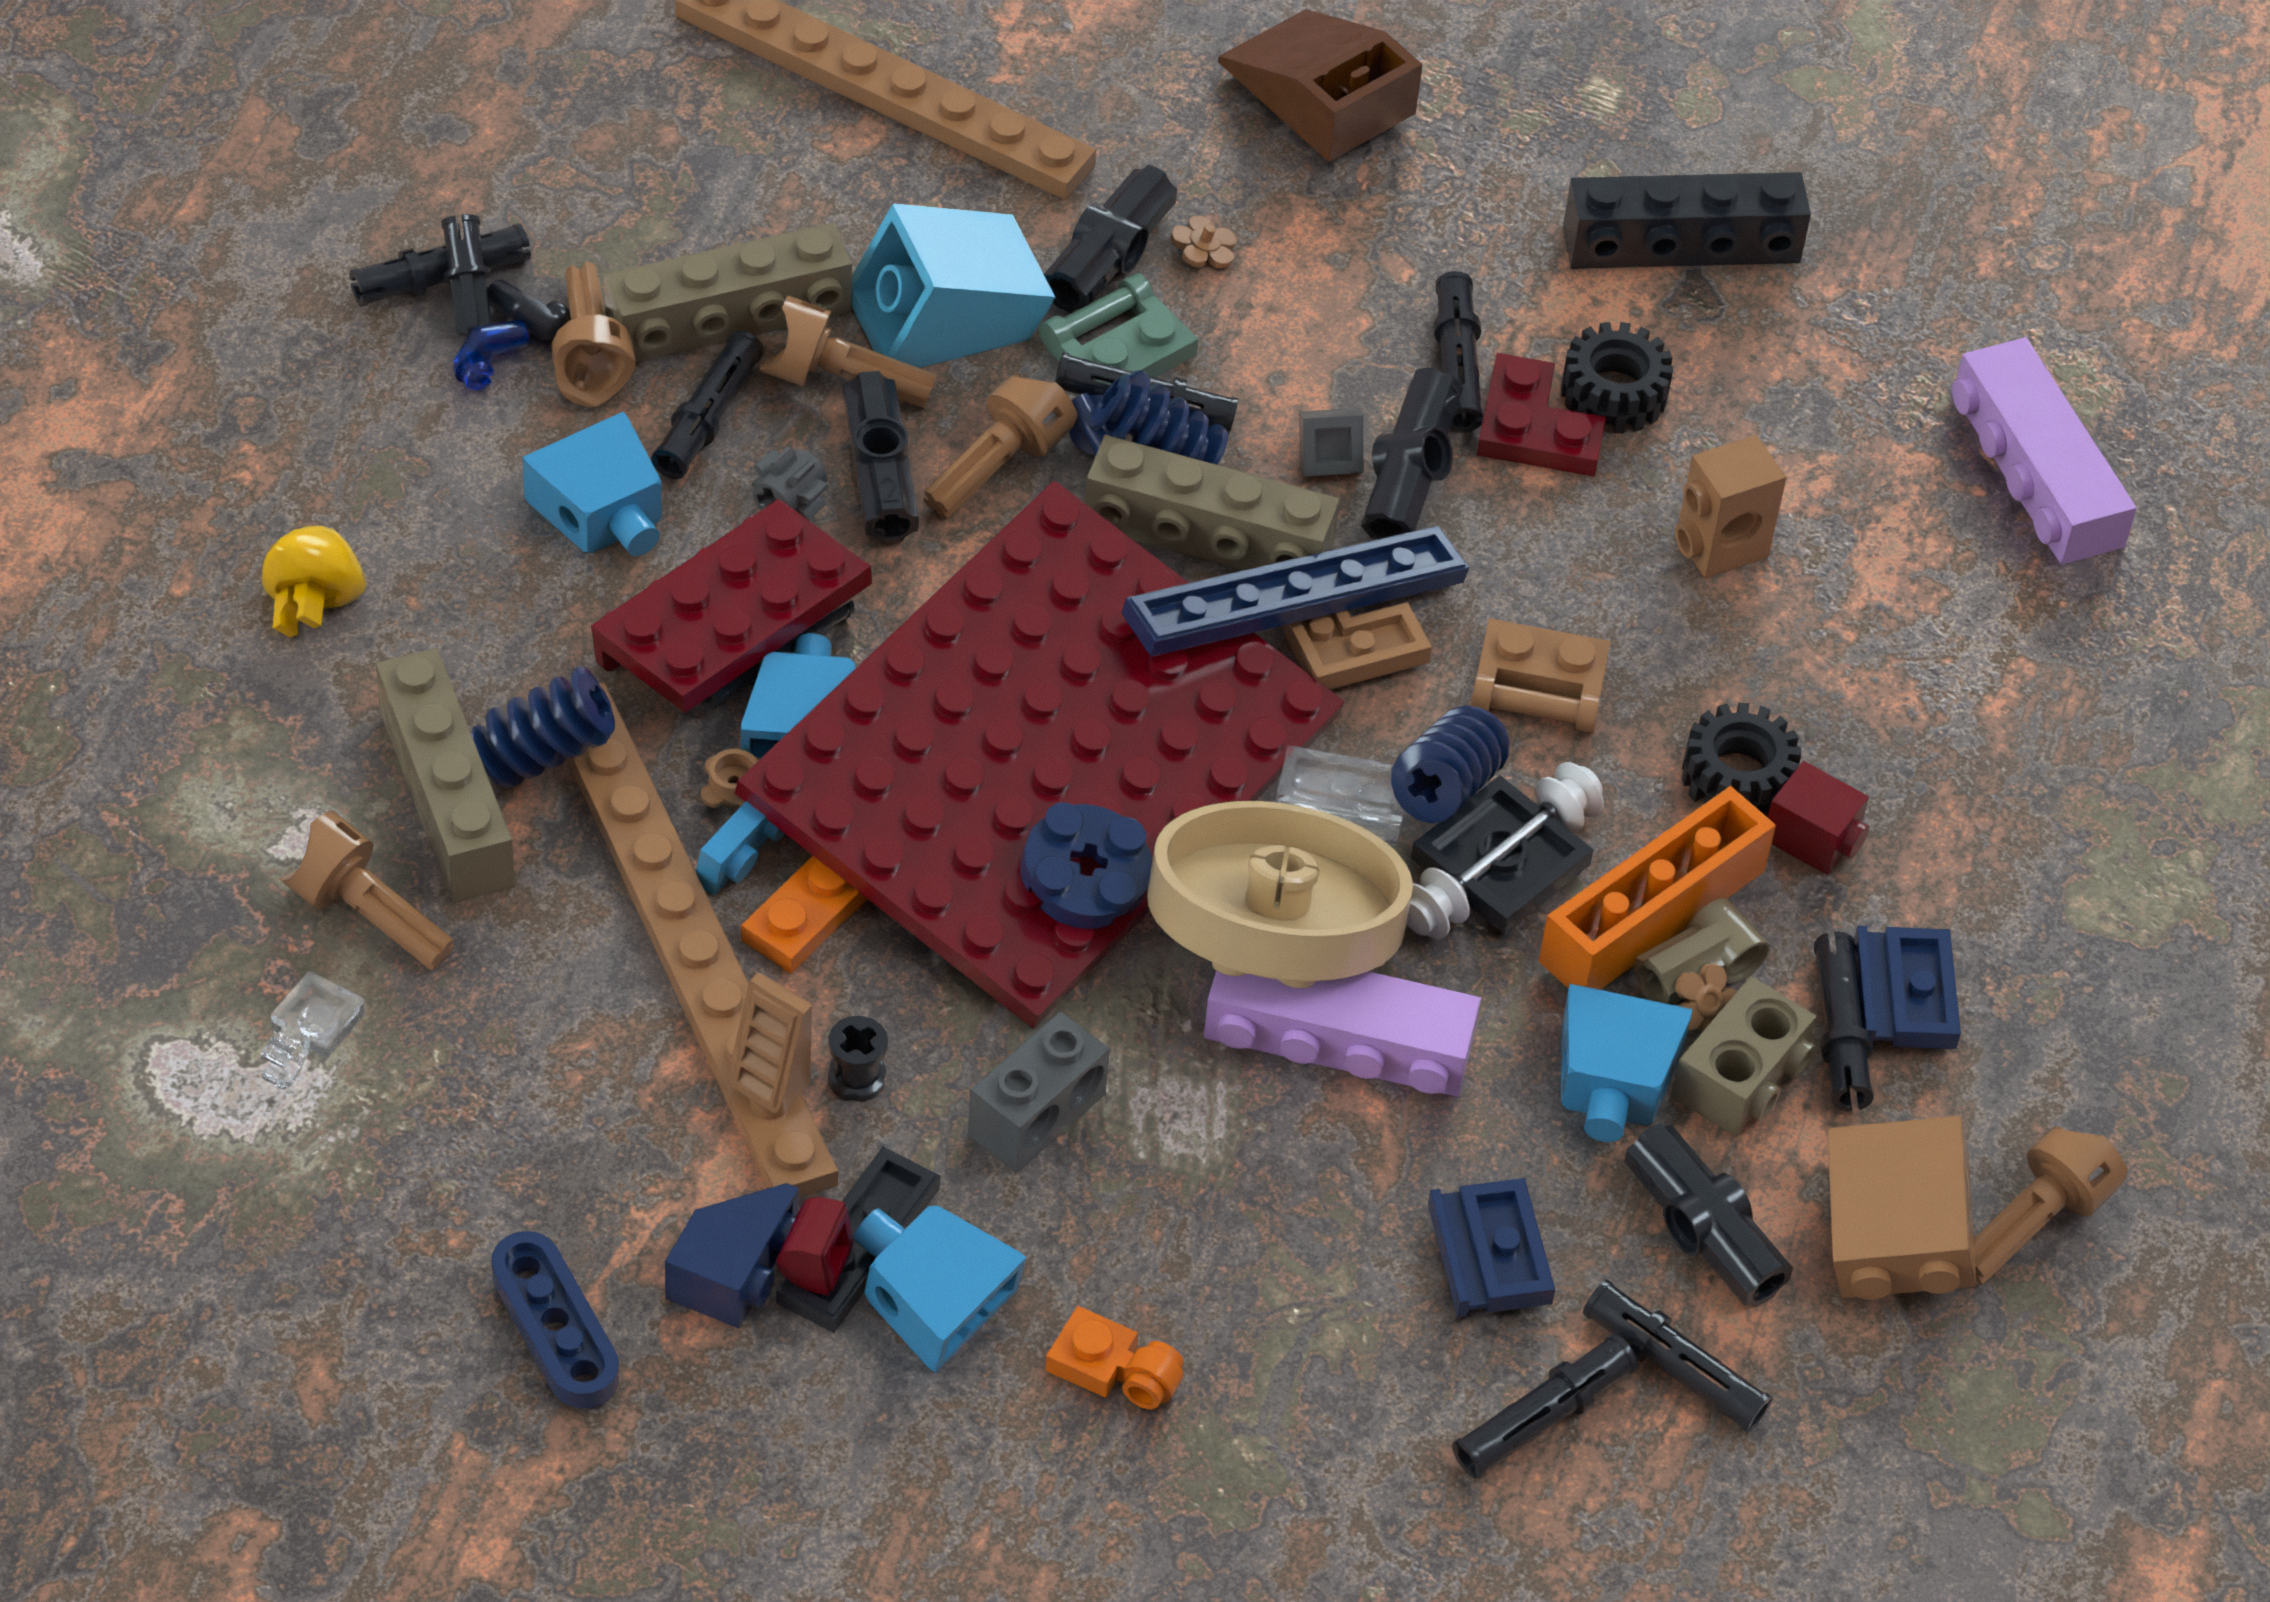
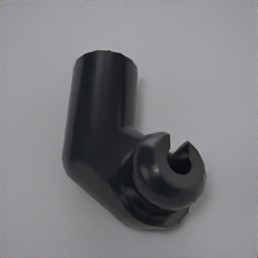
[487,280,571,341]

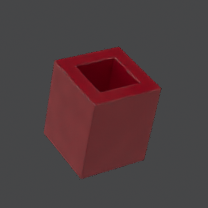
[1768,760,1870,875]

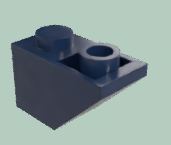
[665,1183,799,1328]

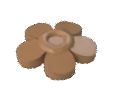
[1170,216,1237,269]
[1675,964,1737,1034]

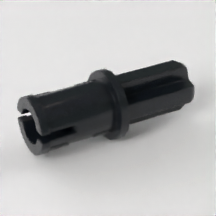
[441,214,492,337]

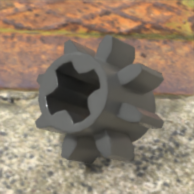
[752,446,828,520]

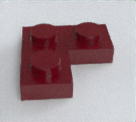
[1477,353,1606,477]

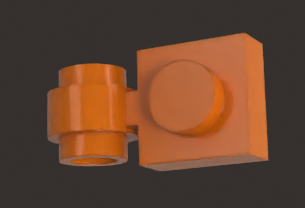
[1045,1305,1184,1410]

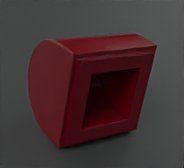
[776,1197,854,1296]

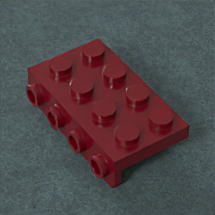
[591,499,873,713]

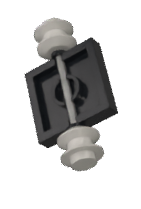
[1406,762,1604,939]

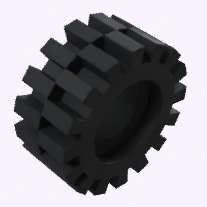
[1561,322,1674,434]
[1682,702,1801,818]

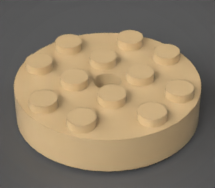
[1147,801,1413,988]

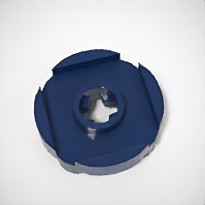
[1020,802,1152,929]

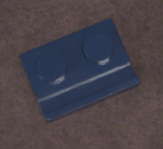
[1854,926,1961,1049]
[1428,1178,1555,1317]

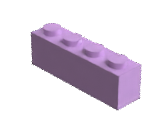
[1952,337,2137,565]
[1203,970,1481,1097]

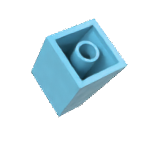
[851,204,1055,368]

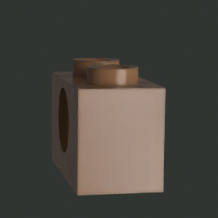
[1675,434,1787,578]

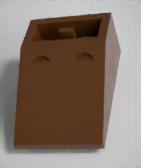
[1218,9,1423,162]

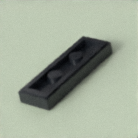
[776,1147,940,1333]

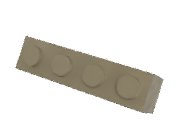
[376,648,515,903]

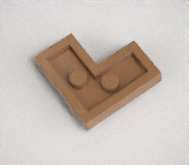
[1280,602,1432,690]

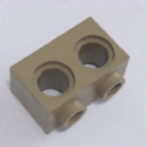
[1671,976,1817,1137]

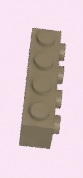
[604,222,852,362]
[1085,435,1340,570]

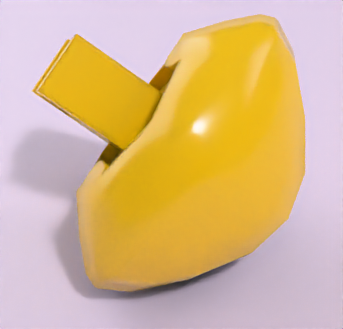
[261,525,367,638]

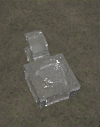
[261,971,365,1090]

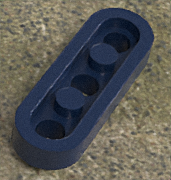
[491,1231,619,1408]

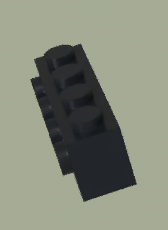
[1563,172,1811,269]

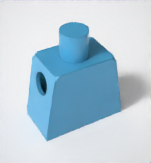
[522,412,662,556]
[741,633,856,759]
[1561,984,1692,1142]
[853,1206,1027,1374]

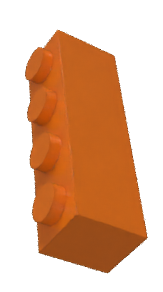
[1538,786,1776,990]

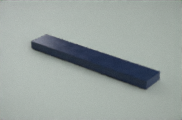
[1121,526,1469,657]

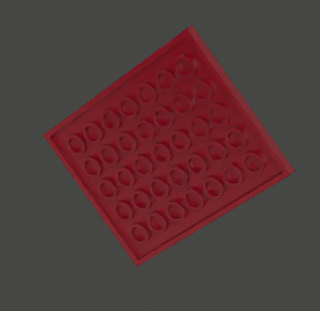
[734,480,1345,1029]

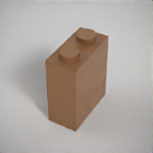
[1828,1115,1977,1300]

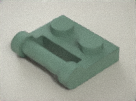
[1039,273,1199,385]

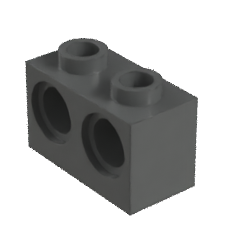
[968,1011,1110,1173]

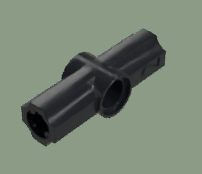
[1044,164,1177,313]
[1361,367,1463,539]
[842,371,919,544]
[1624,1122,1793,1307]

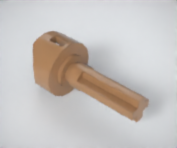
[552,261,636,408]
[760,295,937,408]
[923,374,1078,519]
[278,811,454,971]
[1974,1126,2128,1285]

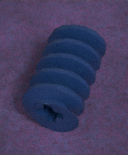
[1089,370,1228,465]
[471,666,615,789]
[1391,705,1510,823]

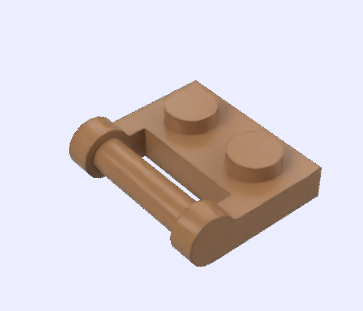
[1471,618,1611,734]

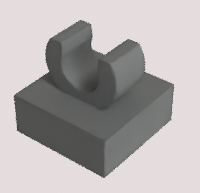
[1299,408,1364,477]

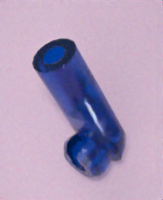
[453,320,529,391]

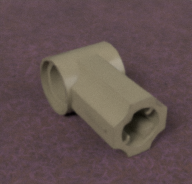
[1633,898,1770,1005]

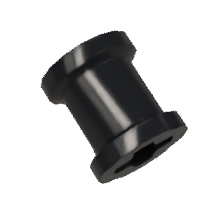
[828,1016,888,1102]

